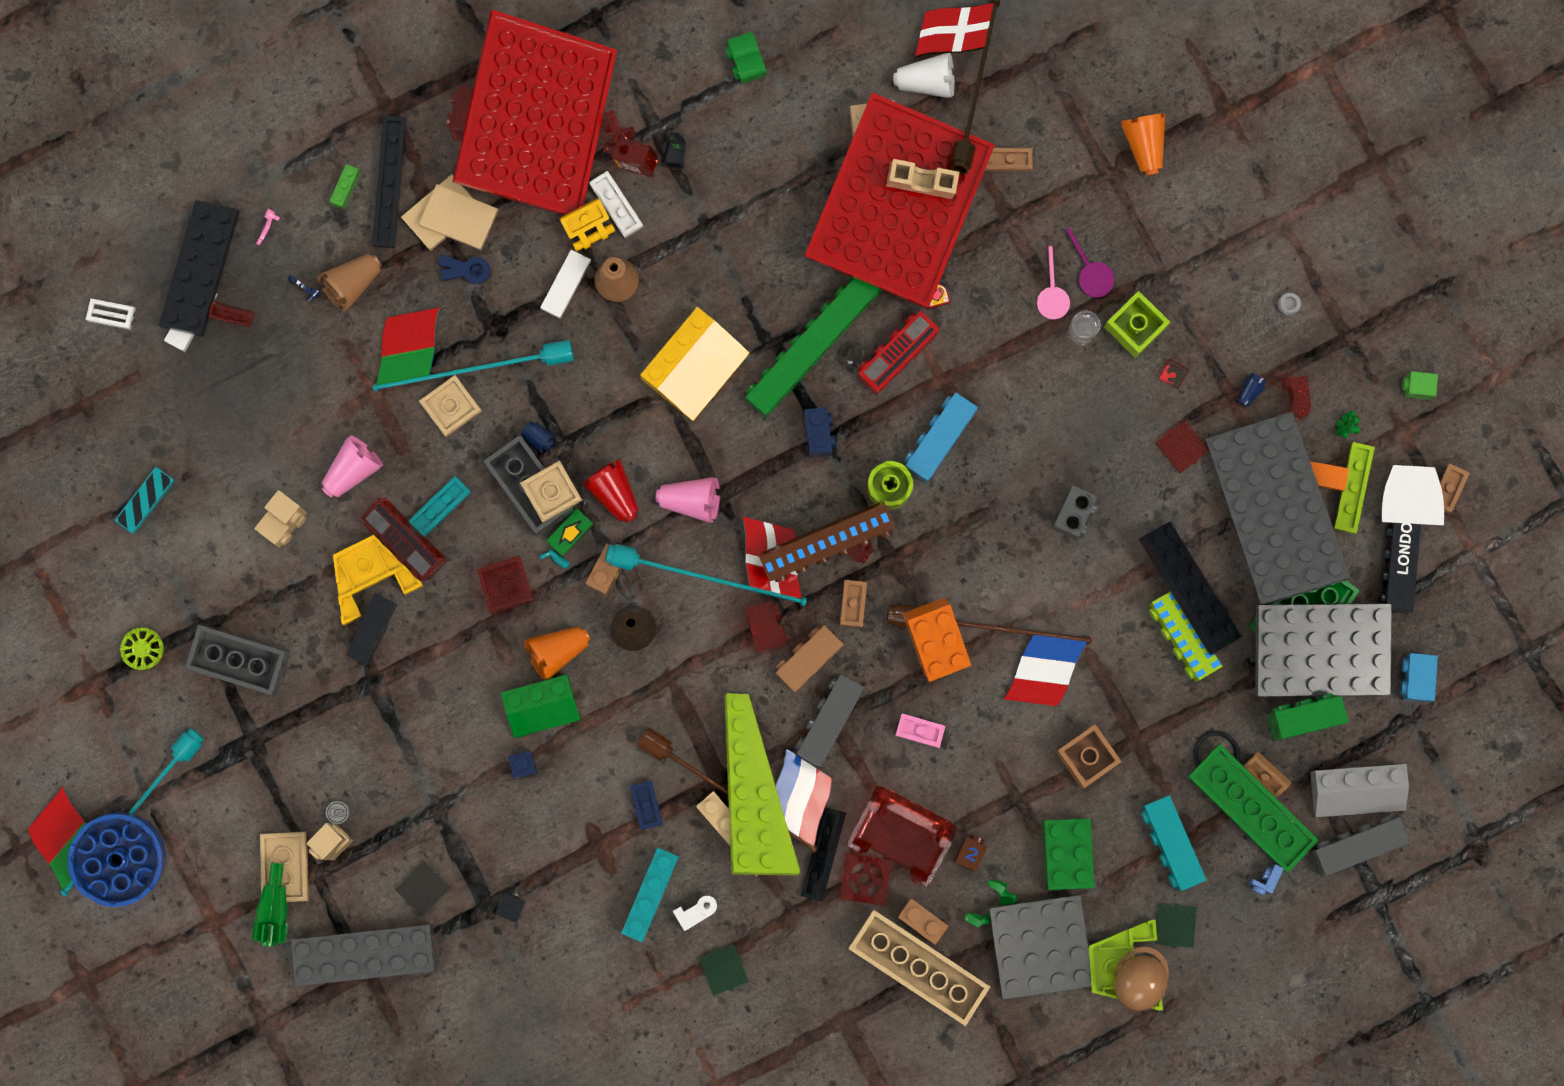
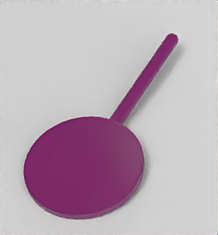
[1066,228,1114,298]

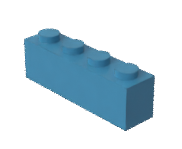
[904,393,978,484]

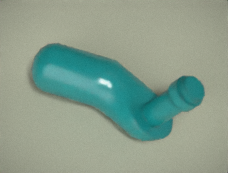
[539,549,570,569]

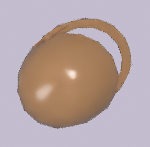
[1114,947,1169,1012]

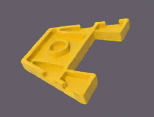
[333,535,423,626]

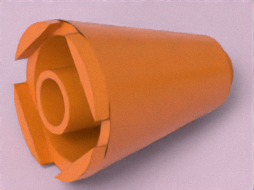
[1121,113,1165,176]
[524,626,590,680]

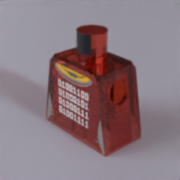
[603,138,659,179]

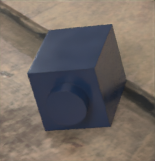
[508,750,538,780]

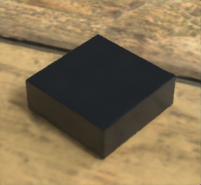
[495,893,526,923]

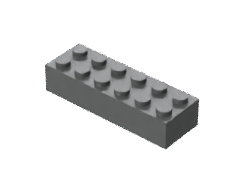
[291,924,437,986]

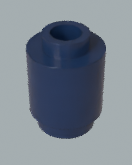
[520,421,555,453]

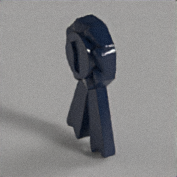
[437,254,490,284]

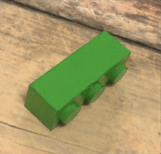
[329,164,361,210]

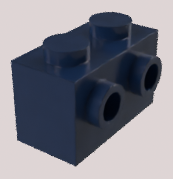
[804,407,836,458]

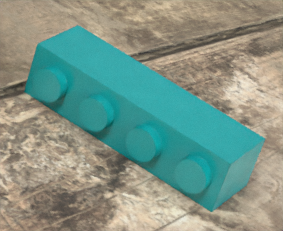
[1140,795,1207,891]
[621,848,679,942]

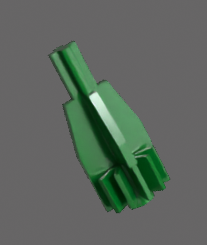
[251,862,288,947]

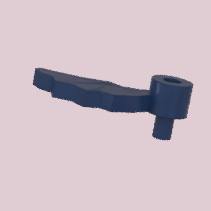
[288,275,321,302]

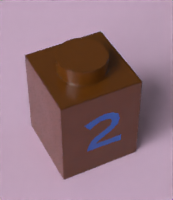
[954,835,988,872]

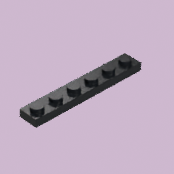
[372,116,407,249]

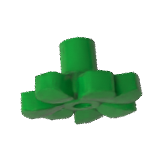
[1335,410,1360,438]

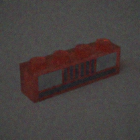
[361,497,448,581]

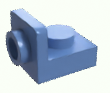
[1248,865,1284,896]

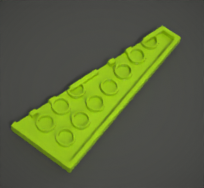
[724,693,800,875]

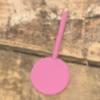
[1037,246,1070,320]

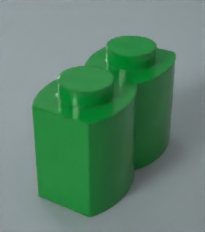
[725,32,767,85]

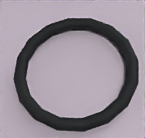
[1193,731,1240,766]

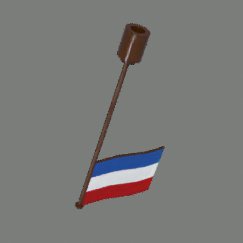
[637,727,832,853]

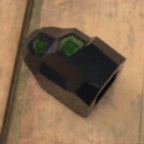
[661,132,686,169]

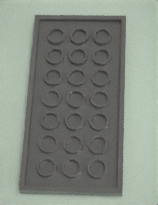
[1206,412,1350,605]

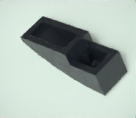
[347,593,397,666]

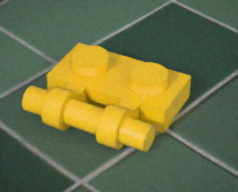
[559,198,615,252]

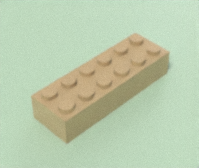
[848,910,990,1026]

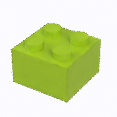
[1104,291,1170,358]

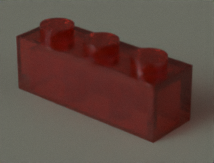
[208,301,255,327]

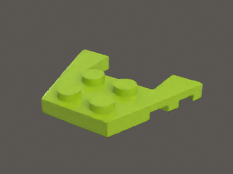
[1088,920,1163,1011]

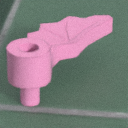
[256,208,280,245]

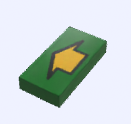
[546,508,594,557]

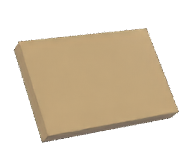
[401,174,473,251]
[419,184,499,250]
[260,832,309,902]

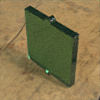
[1155,903,1196,948]
[699,944,749,996]

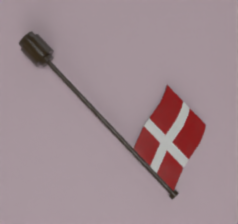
[915,0,1000,175]

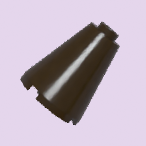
[611,606,656,651]

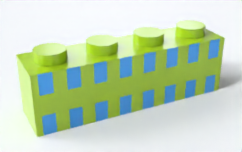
[1149,591,1223,682]

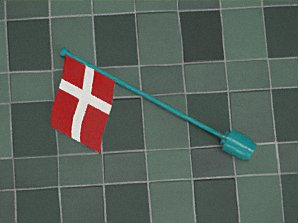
[605,517,807,606]

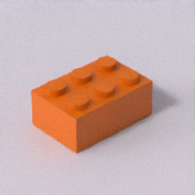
[902,597,972,682]

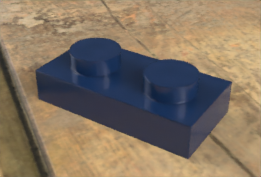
[630,780,663,830]

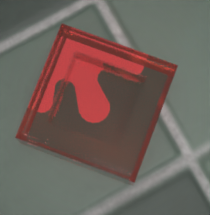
[1158,358,1189,390]

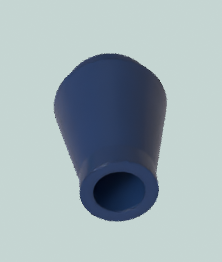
[1237,373,1267,407]

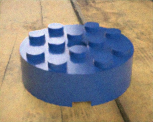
[68,812,166,907]

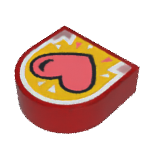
[928,284,950,309]

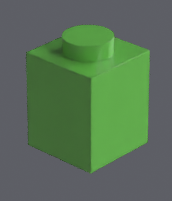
[1402,371,1438,400]

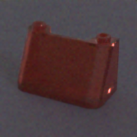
[846,786,957,887]

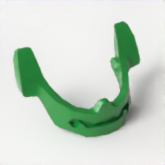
[964,880,1017,928]

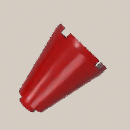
[582,458,638,523]

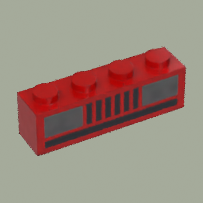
[857,311,940,396]

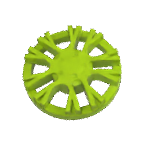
[120,628,164,670]

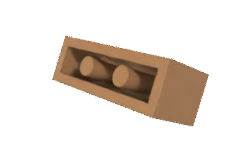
[776,625,844,694]

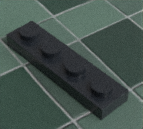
[801,807,846,902]

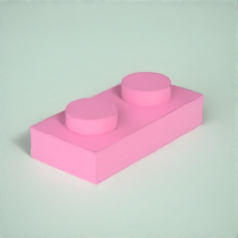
[895,714,945,748]

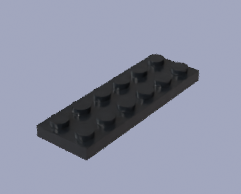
[159,200,240,337]
[1138,522,1241,656]

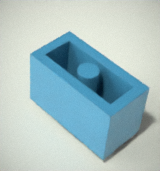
[1399,653,1438,703]

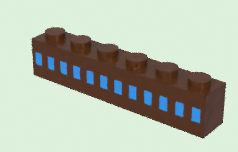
[759,500,895,582]

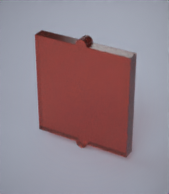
[1156,420,1209,473]

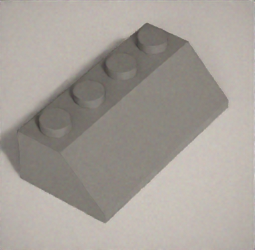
[1310,764,1409,817]

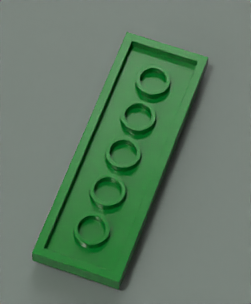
[1187,744,1319,873]

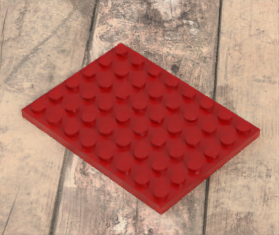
[452,10,617,215]
[804,93,995,309]

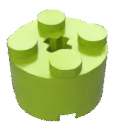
[867,461,913,510]

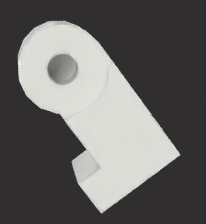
[673,896,717,931]

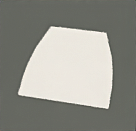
[1382,465,1444,525]

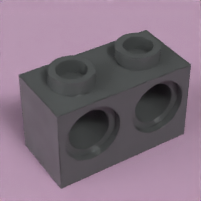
[1052,485,1098,540]

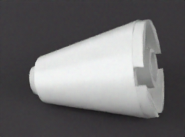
[893,53,955,98]

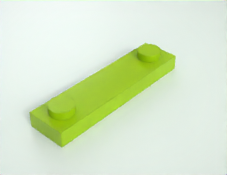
[1333,442,1375,535]

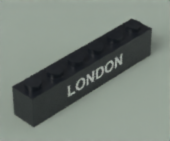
[1378,522,1421,614]

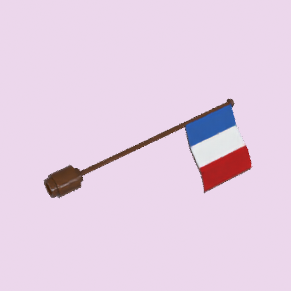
[887,604,1092,706]

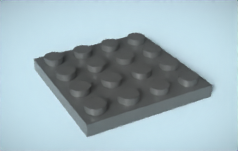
[989,894,1091,999]

